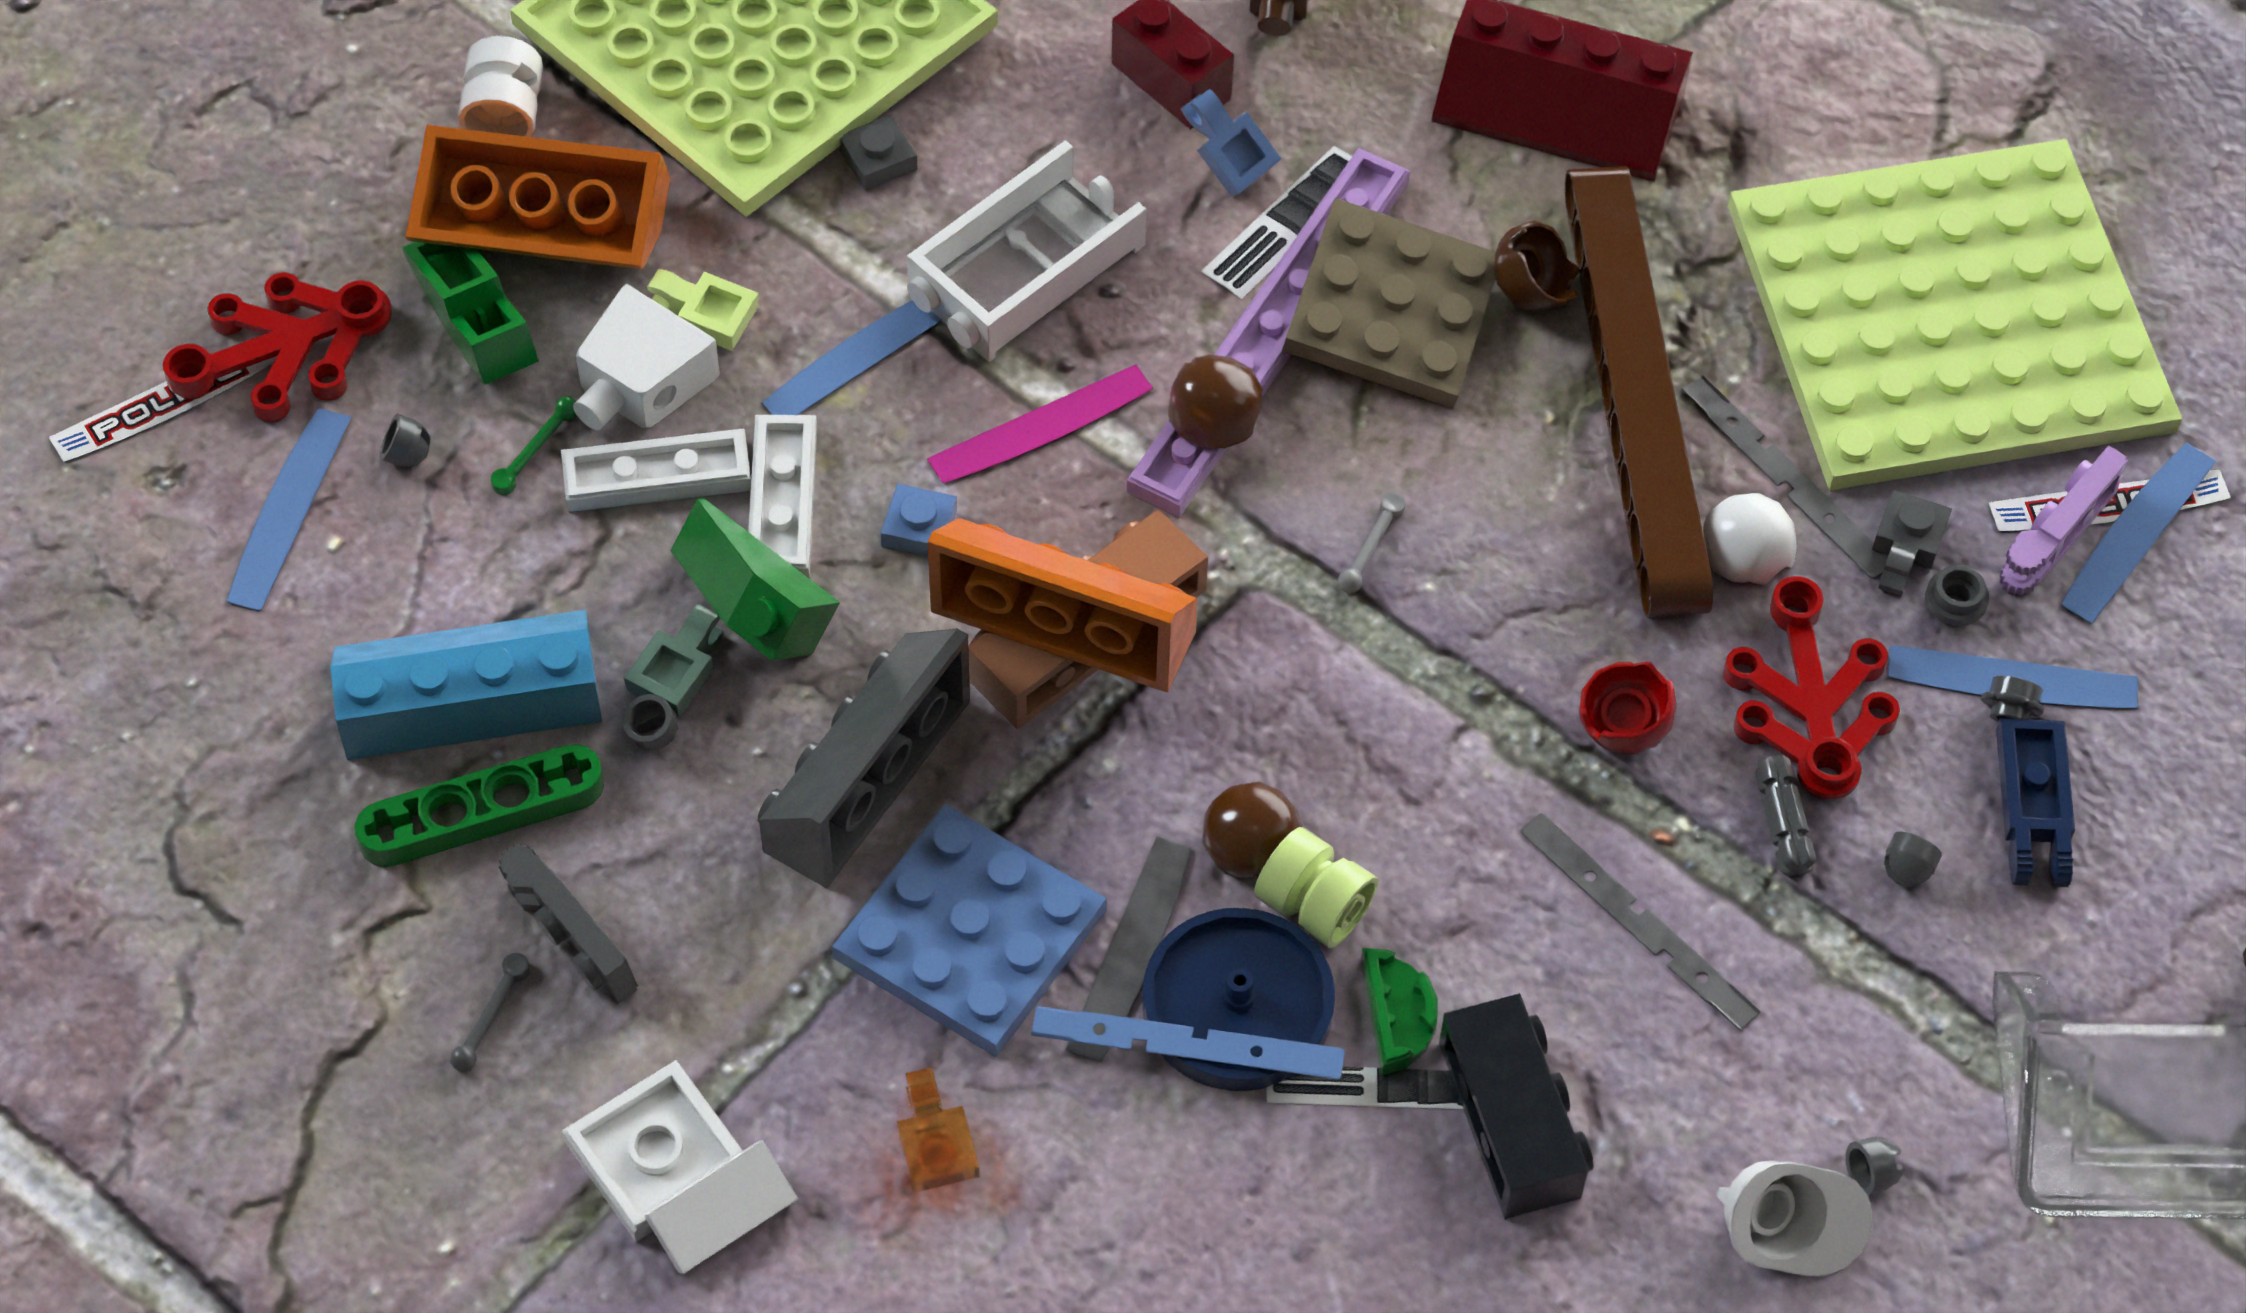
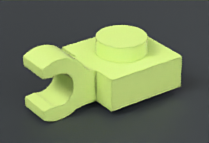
[647,269,758,351]

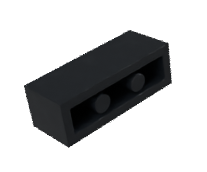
[1439,993,1594,1219]

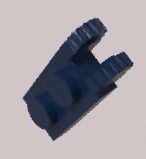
[1996,718,2075,887]

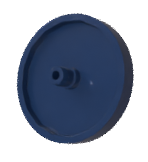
[1142,908,1335,1091]

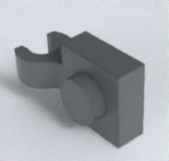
[1872,489,1952,596]

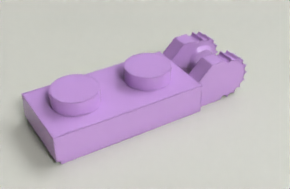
[1999,445,2128,597]

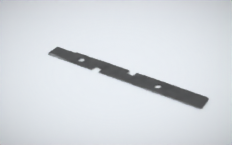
[1682,375,1888,578]
[1520,813,1761,1030]

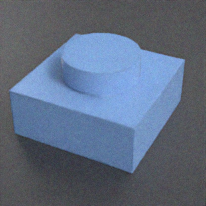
[881,483,957,557]

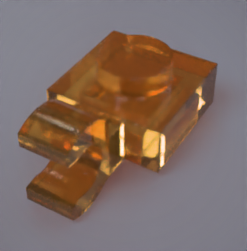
[897,1067,980,1193]

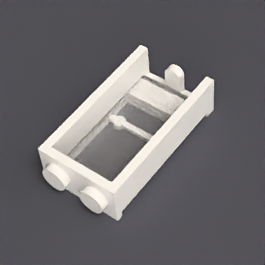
[907,140,1147,362]

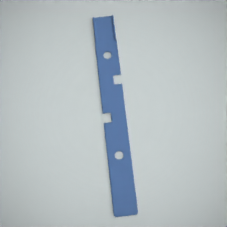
[1031,1006,1345,1079]

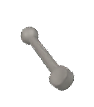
[1338,492,1405,593]

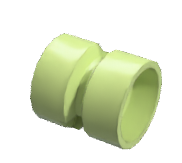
[1254,827,1379,948]

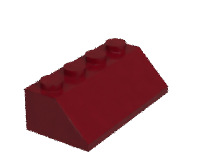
[1431,0,1693,182]

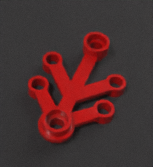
[163,272,392,422]
[1723,576,1900,799]

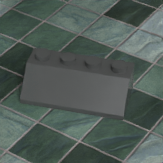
[758,628,970,889]

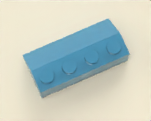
[330,610,602,760]

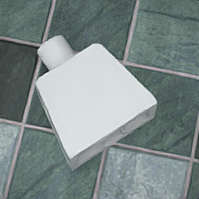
[573,284,720,430]

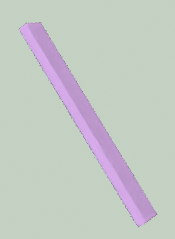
[1126,148,1410,518]

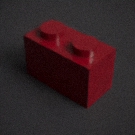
[1111,0,1234,129]

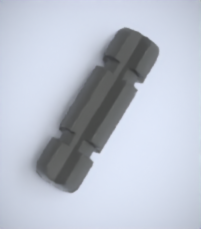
[1755,755,1816,876]

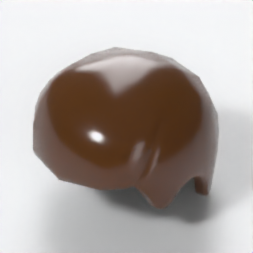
[1495,220,1580,312]
[1168,354,1263,448]
[1202,782,1302,878]

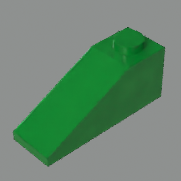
[670,498,840,661]

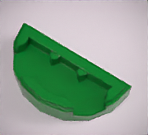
[1361,948,1438,1075]

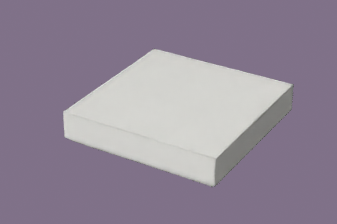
[561,1060,743,1242]

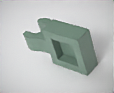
[624,604,724,718]

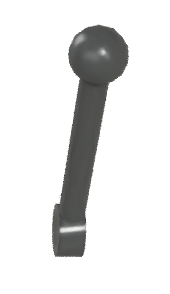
[450,953,530,1072]

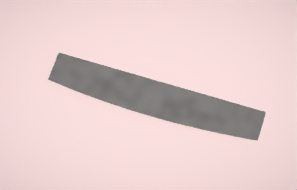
[1066,837,1192,1062]

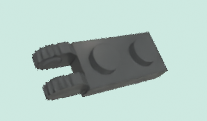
[498,844,638,1004]

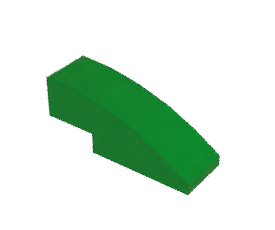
[402,242,539,385]

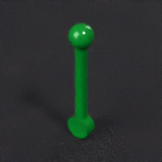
[490,396,576,495]

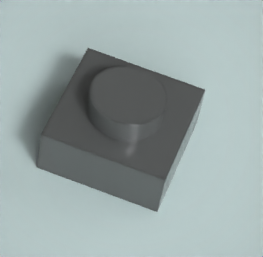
[839,115,917,191]

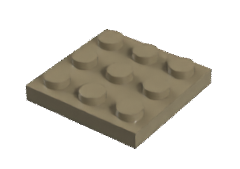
[1282,198,1496,408]

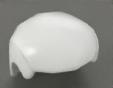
[1703,493,1797,585]

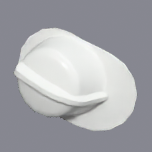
[1717,1161,1873,1276]

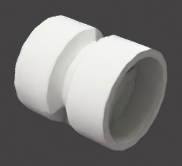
[458,36,543,137]

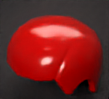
[1579,661,1677,755]

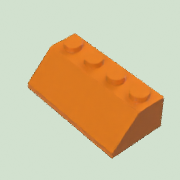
[405,124,671,270]
[927,518,1197,693]

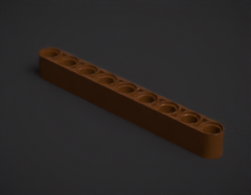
[1565,166,1713,618]

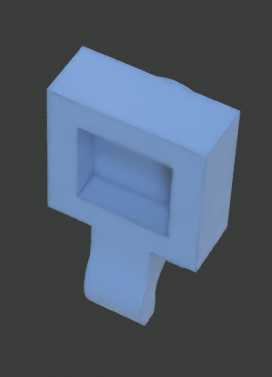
[1181,89,1282,197]

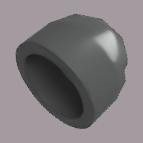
[380,414,431,467]
[622,694,678,750]
[1884,832,1942,887]
[1845,1137,1904,1195]

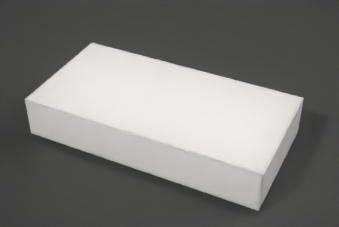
[644,1141,798,1274]

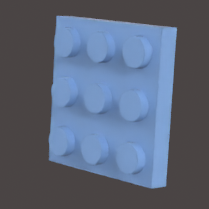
[832,804,1107,1057]

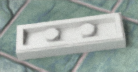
[748,415,817,579]
[561,428,751,512]

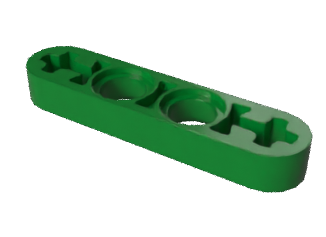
[354,744,604,867]

